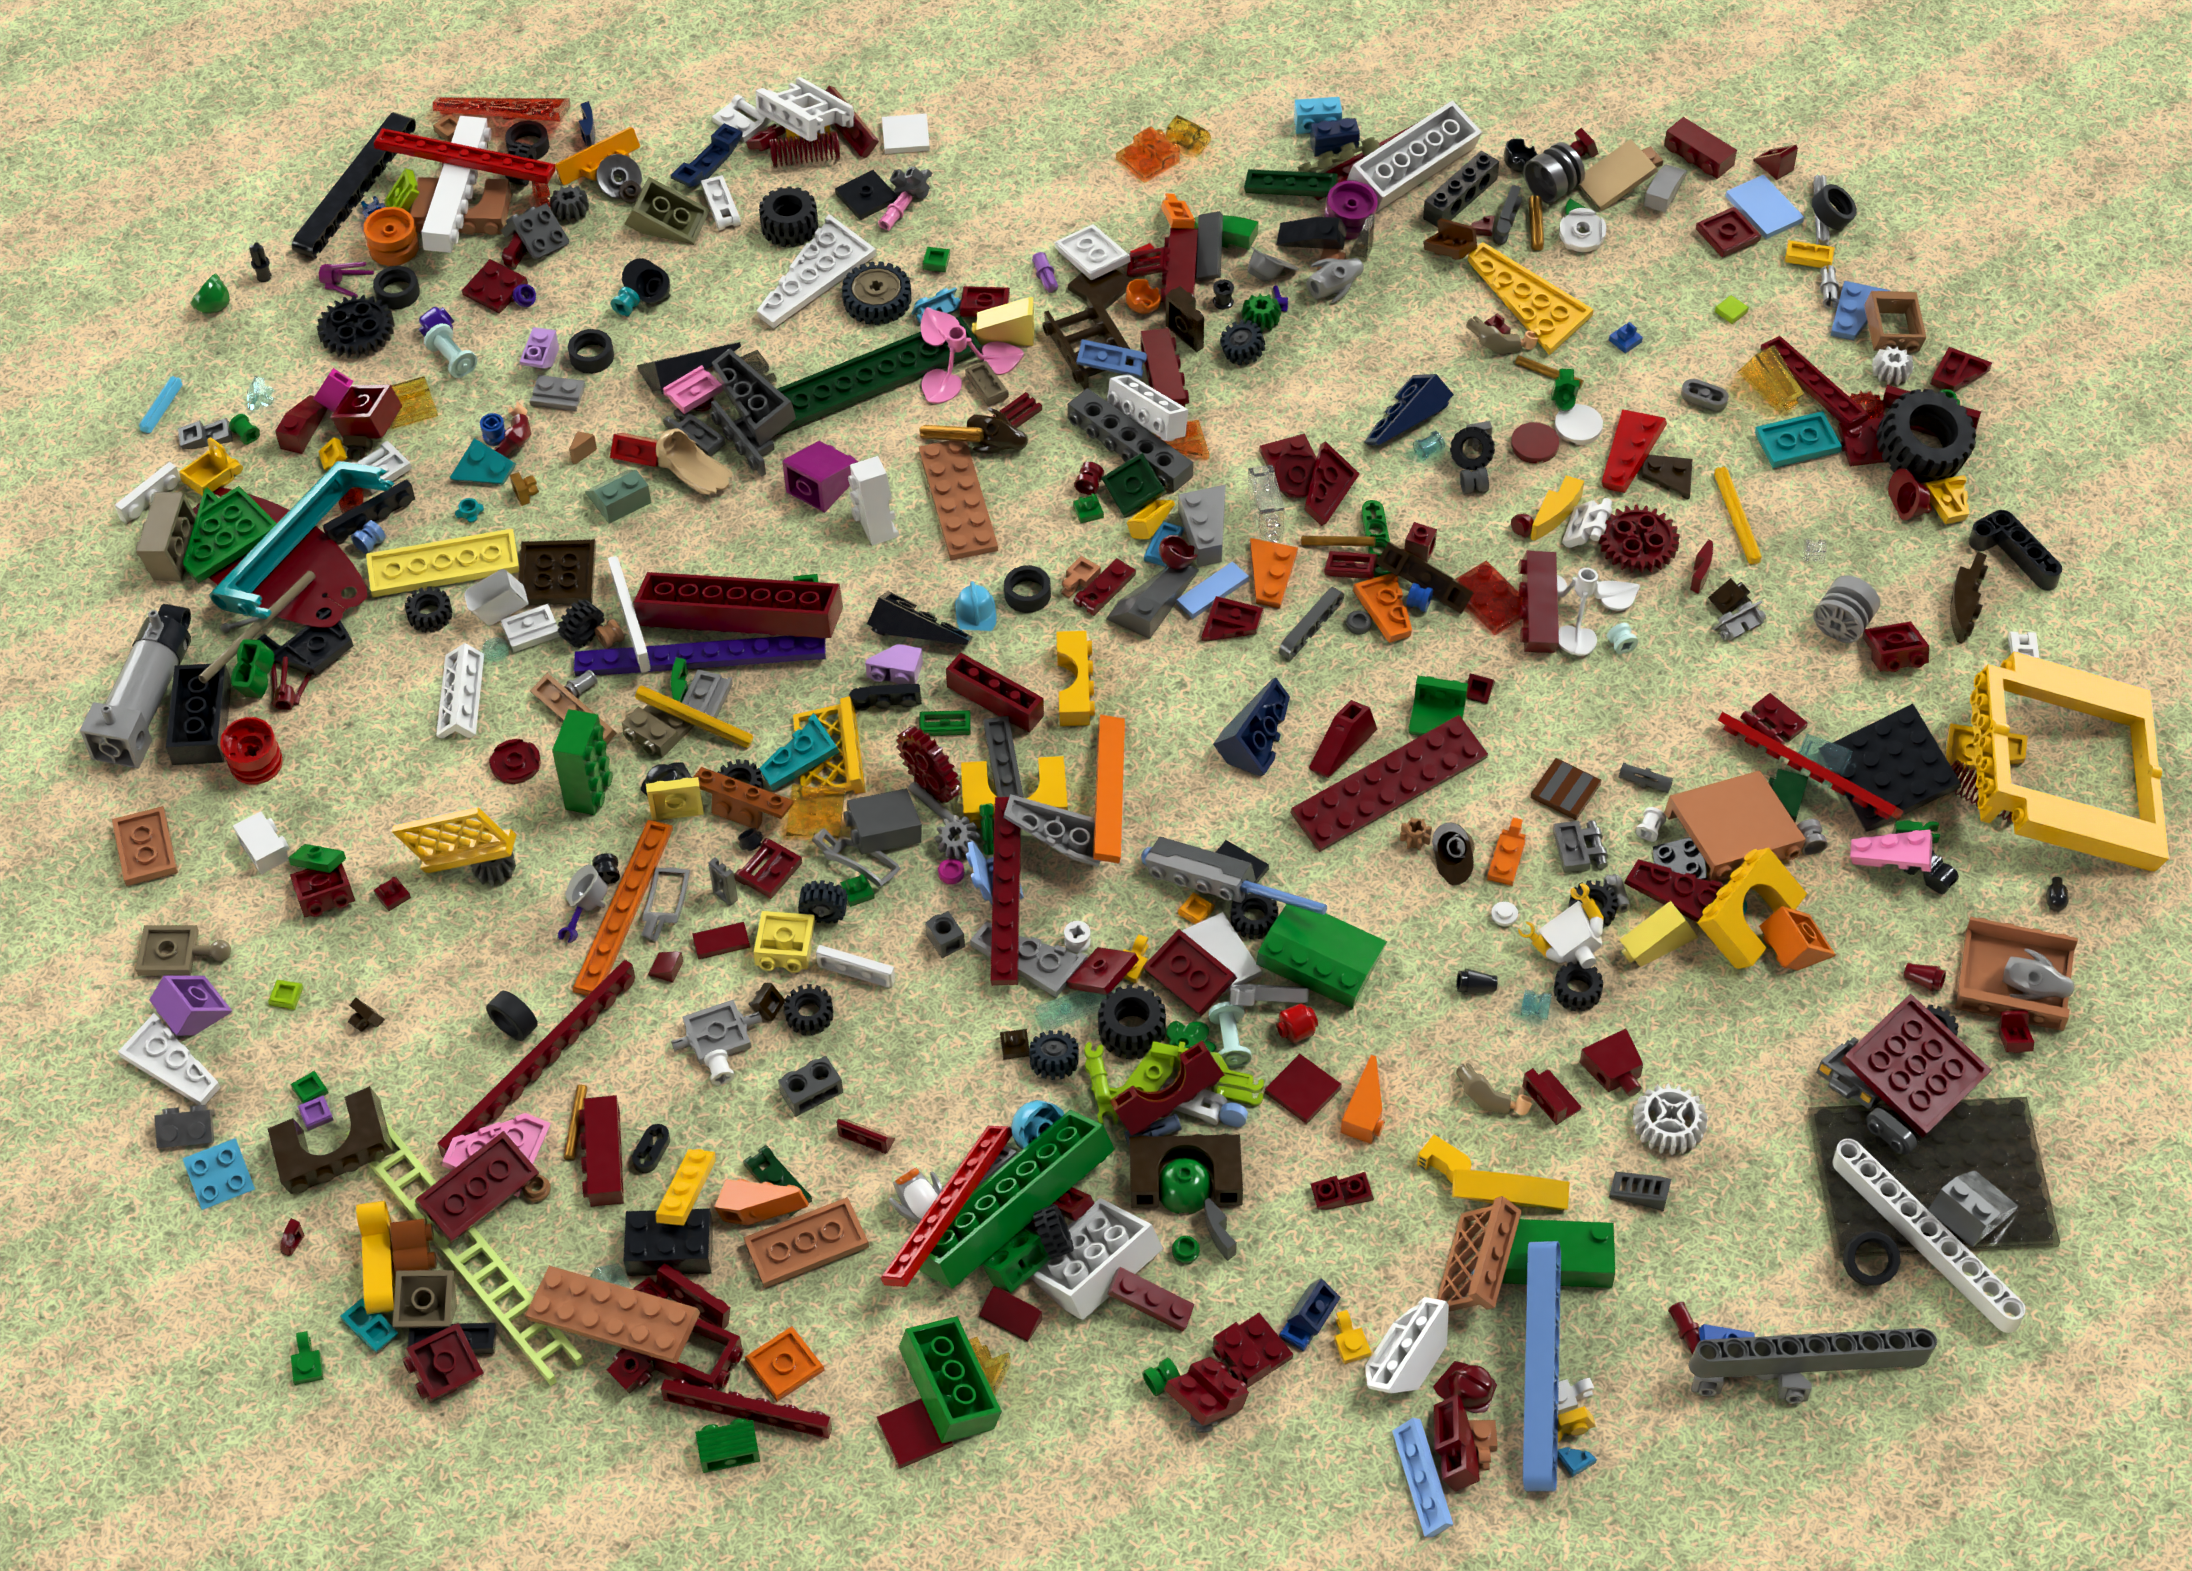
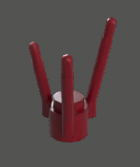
[271,656,312,710]

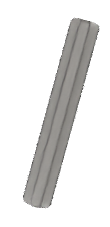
[1813,174,1830,246]

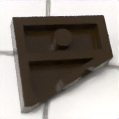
[1642,455,1693,499]

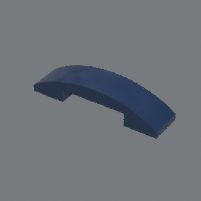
[671,123,743,187]

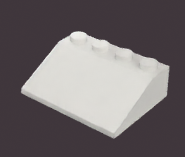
[1029,1198,1163,1320]

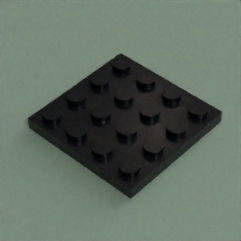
[1820,704,1961,832]

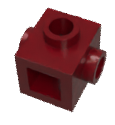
[606,1348,655,1394]

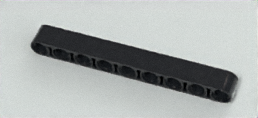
[292,112,416,259]

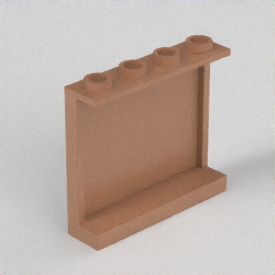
[1664,770,1806,882]
[1955,917,2078,1031]

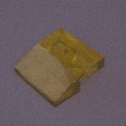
[391,376,438,429]
[785,784,845,838]

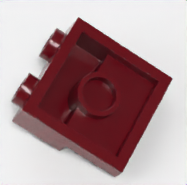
[1863,621,1929,672]
[290,863,355,918]
[1212,1312,1293,1388]
[402,1323,484,1403]
[1164,1357,1249,1426]

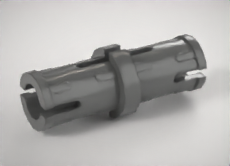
[1619,762,1673,793]

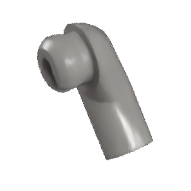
[1603,874,1631,913]

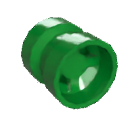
[1142,1357,1180,1396]

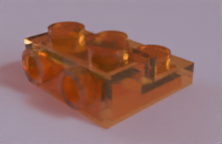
[1116,126,1180,183]

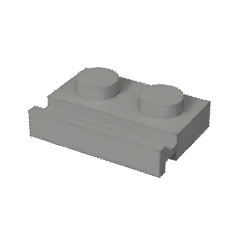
[530,375,585,411]
[682,669,733,718]

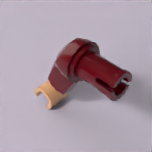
[494,402,532,458]

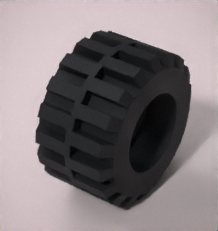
[759,186,819,247]
[1098,985,1166,1060]

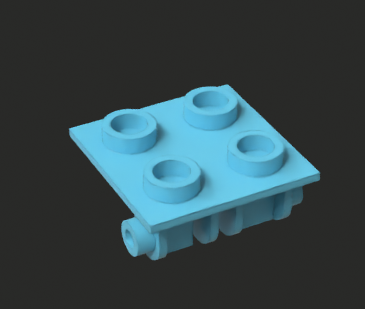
[182,1138,255,1210]

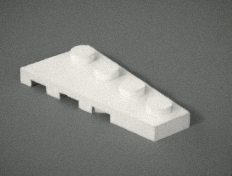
[118,1013,220,1105]

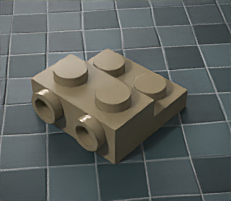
[622,705,695,758]

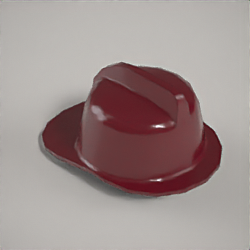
[1888,469,1932,521]
[1433,1361,1497,1413]

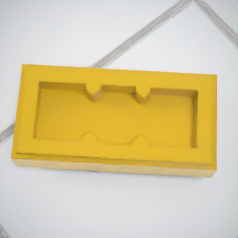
[1785,240,1835,269]

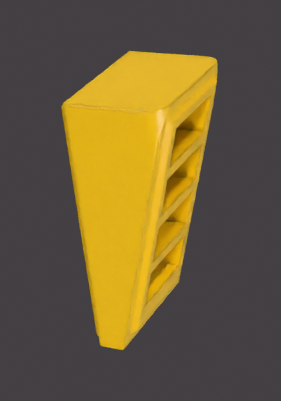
[1127,500,1175,539]

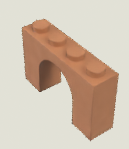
[410,177,512,235]

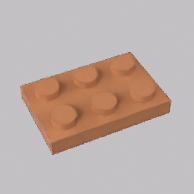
[112,806,178,886]

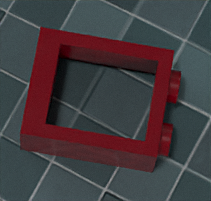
[652,1319,744,1391]

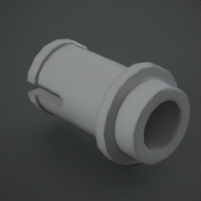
[564,670,598,698]

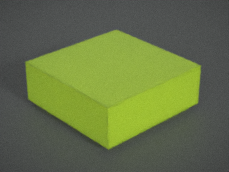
[1715,295,1749,324]
[268,979,304,1010]

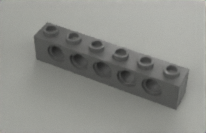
[1068,388,1194,493]

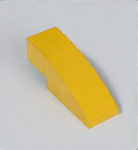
[1531,475,1584,541]

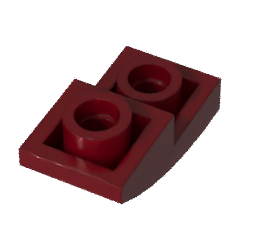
[1310,1172,1374,1210]

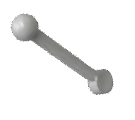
[221,617,259,633]

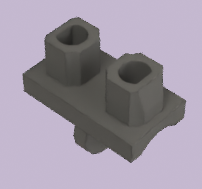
[890,166,933,199]

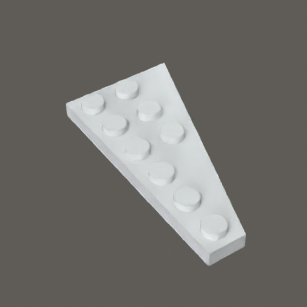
[757,214,876,329]

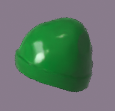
[190,273,230,314]

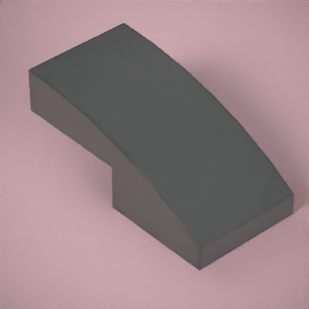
[178,418,233,449]
[1204,1198,1237,1261]

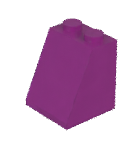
[782,441,858,513]

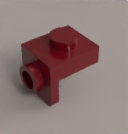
[1999,1011,2035,1053]

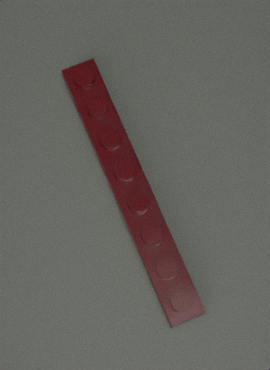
[990,796,1021,986]

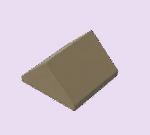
[392,1270,457,1328]

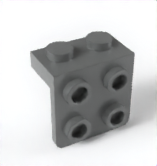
[500,203,569,259]

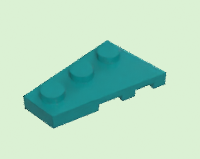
[759,713,839,791]

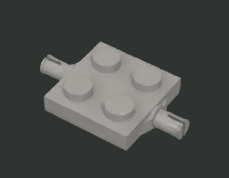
[671,1000,762,1065]

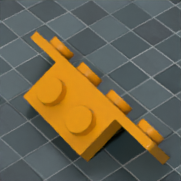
[555,127,640,185]

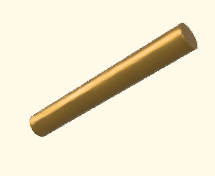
[1515,355,1584,389]
[1301,536,1376,546]
[564,1084,587,1160]

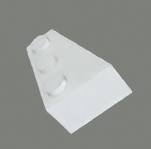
[848,456,899,545]

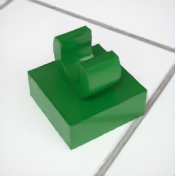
[1073,494,1104,524]
[840,874,875,907]

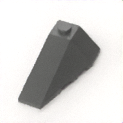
[1107,566,1199,639]

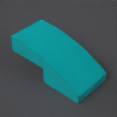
[340,1298,399,1353]

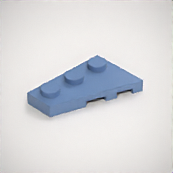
[1830,281,1891,341]

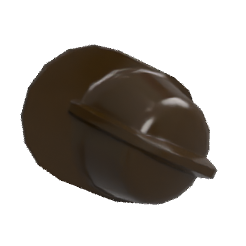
[1432,822,1475,885]

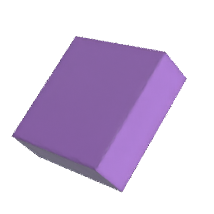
[298,1096,334,1131]

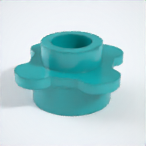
[455,498,484,523]

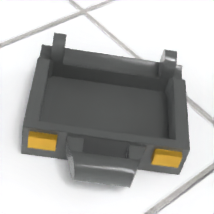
[1816,1037,1882,1109]

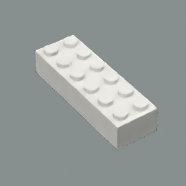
[1347,100,1482,212]

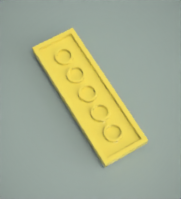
[366,529,519,598]

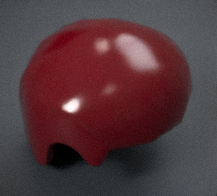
[1159,535,1198,570]

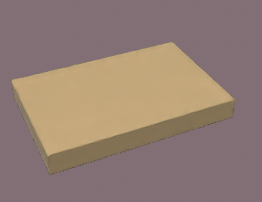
[1579,139,1658,211]

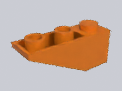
[714,1179,809,1225]

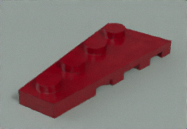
[1624,859,1723,923]

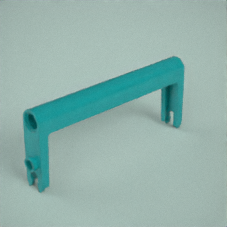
[209,461,395,619]

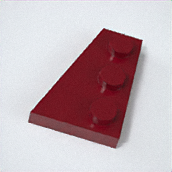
[1304,441,1360,526]

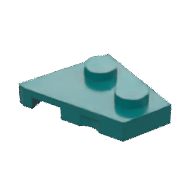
[450,438,517,484]

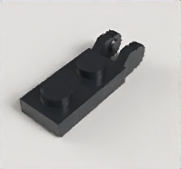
[849,684,922,711]

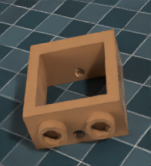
[1864,291,1927,353]

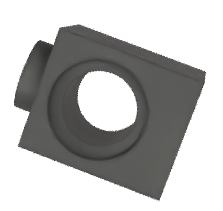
[925,911,965,958]

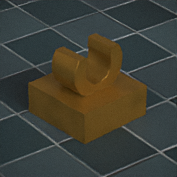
[510,472,539,506]

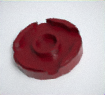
[1511,422,1559,463]
[1273,450,1316,499]
[489,739,541,784]

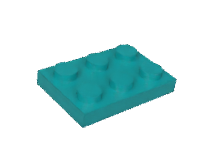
[1755,411,1842,468]

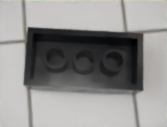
[166,663,231,765]

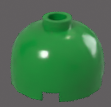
[1158,1158,1212,1214]

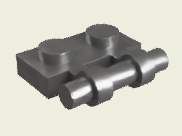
[1553,820,1608,872]

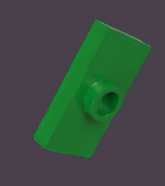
[288,844,346,873]

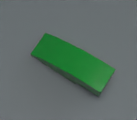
[1189,215,1258,250]

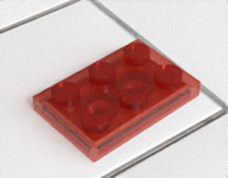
[1456,560,1523,635]

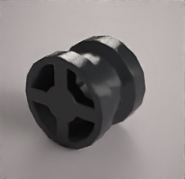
[592,853,620,884]

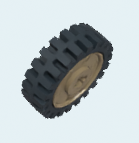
[842,261,912,325]

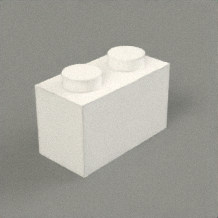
[233,811,290,874]

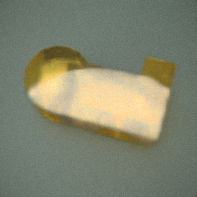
[1165,115,1211,154]

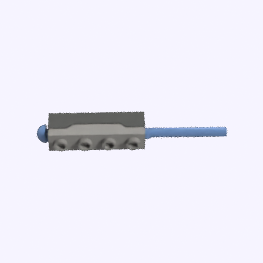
[1141,836,1327,915]

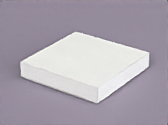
[882,114,930,154]

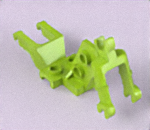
[1084,1041,1264,1125]

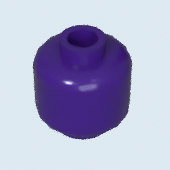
[418,307,454,337]

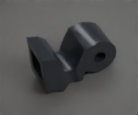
[1903,848,1959,894]

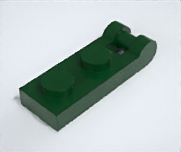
[743,1145,812,1217]

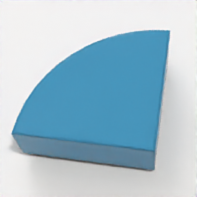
[1558,1447,1597,1477]

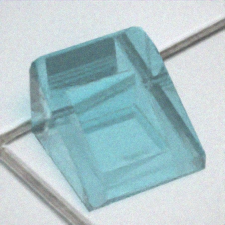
[590,1263,631,1288]

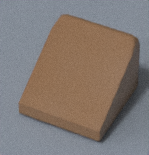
[569,431,597,464]

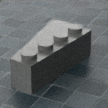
[712,348,796,447]

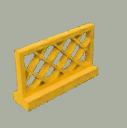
[793,696,866,800]
[392,807,517,873]

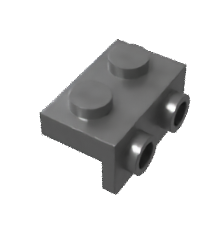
[154,1105,215,1148]

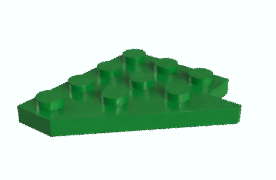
[183,486,277,584]

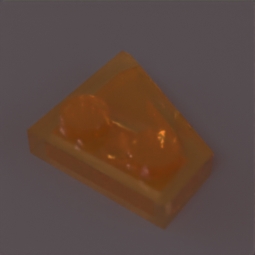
[1152,420,1210,459]

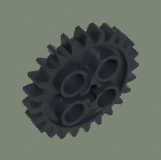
[317,295,395,358]

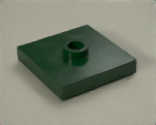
[1101,453,1167,518]

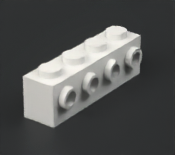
[1107,374,1188,441]

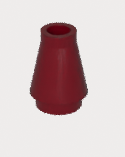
[1904,963,1946,992]

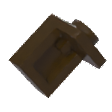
[1708,578,1752,615]

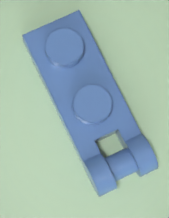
[1077,339,1147,378]

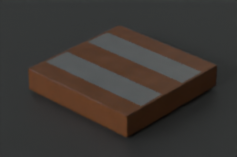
[1530,758,1601,820]

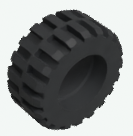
[1876,389,1976,484]

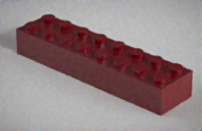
[633,572,843,638]

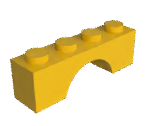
[1056,630,1095,726]

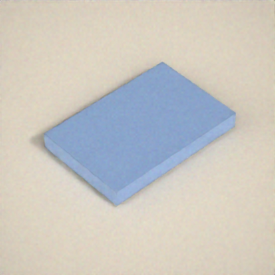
[1725,174,1804,239]

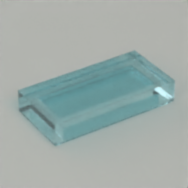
[1798,734,1853,775]

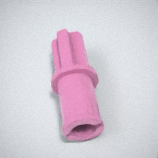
[878,191,912,231]

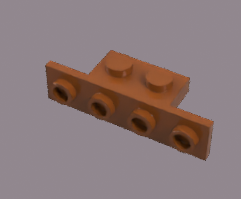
[692,767,794,830]

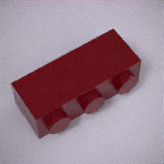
[1664,117,1737,179]

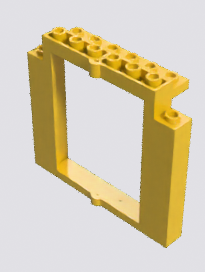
[1970,651,2169,871]

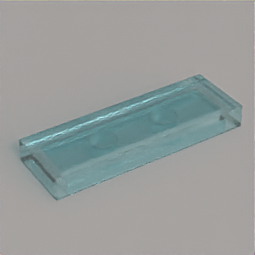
[1036,989,1116,1032]

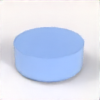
[1219,1102,1248,1127]

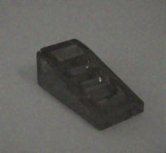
[1349,214,1375,262]

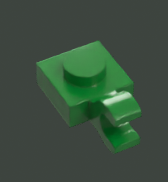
[1892,820,1940,844]
[290,1331,324,1385]

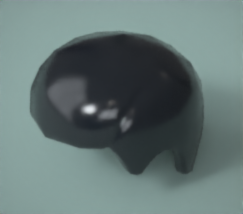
[1504,139,1538,172]

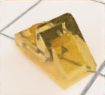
[969,1337,1011,1397]

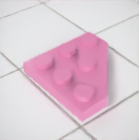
[441,1113,551,1197]

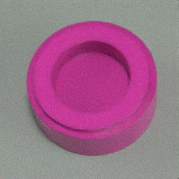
[938,859,965,884]

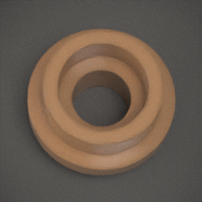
[522,1175,551,1202]

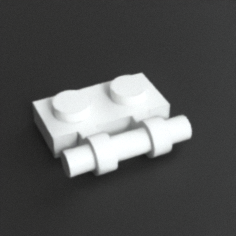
[1562,498,1612,548]

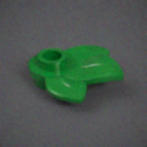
[1166,1021,1217,1052]

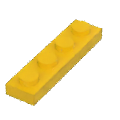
[656,1149,716,1226]

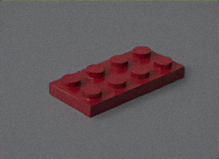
[415,1131,539,1243]

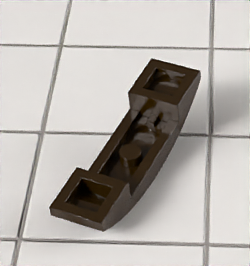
[1376,542,1474,614]

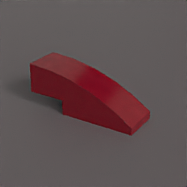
[1433,1394,1480,1492]

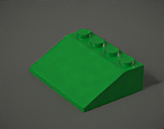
[1256,904,1387,1009]

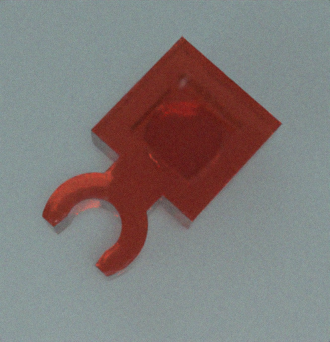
[532,181,550,207]

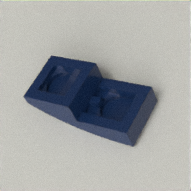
[579,101,595,148]

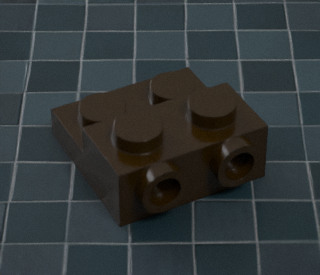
[1166,286,1205,352]

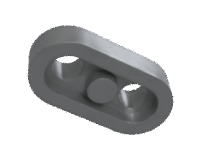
[1681,379,1729,411]

